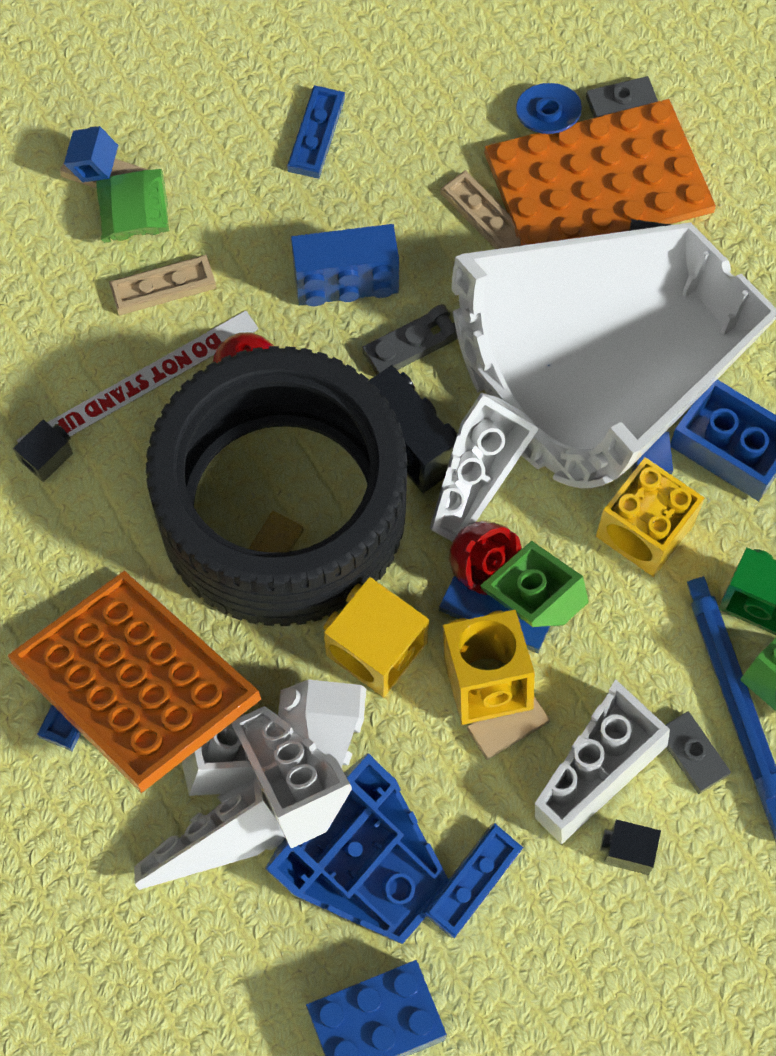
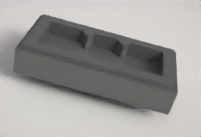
[586,76,658,118]
[666,711,731,794]

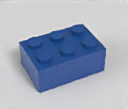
[291,224,399,306]
[670,379,776,502]
[306,960,447,1056]

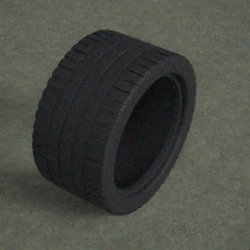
[146,346,407,626]

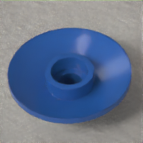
[516,83,582,134]

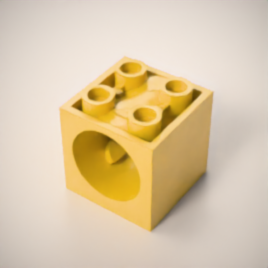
[596,457,705,577]
[323,577,429,698]
[443,609,535,725]

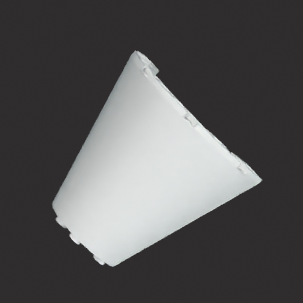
[452,222,776,488]

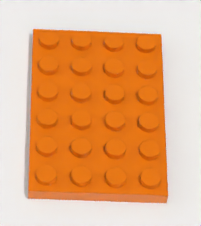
[484,99,716,246]
[8,570,261,793]

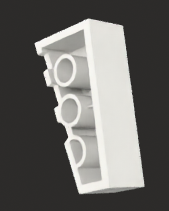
[535,679,670,845]

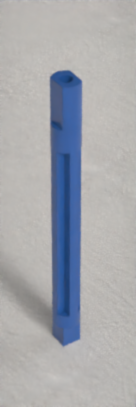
[687,576,776,842]

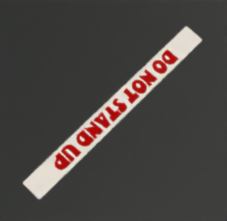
[17,311,259,443]

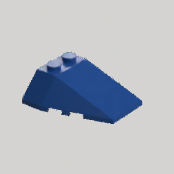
[265,753,449,944]

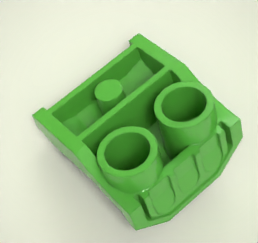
[96,169,169,243]

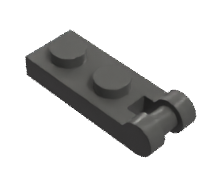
[362,304,458,375]

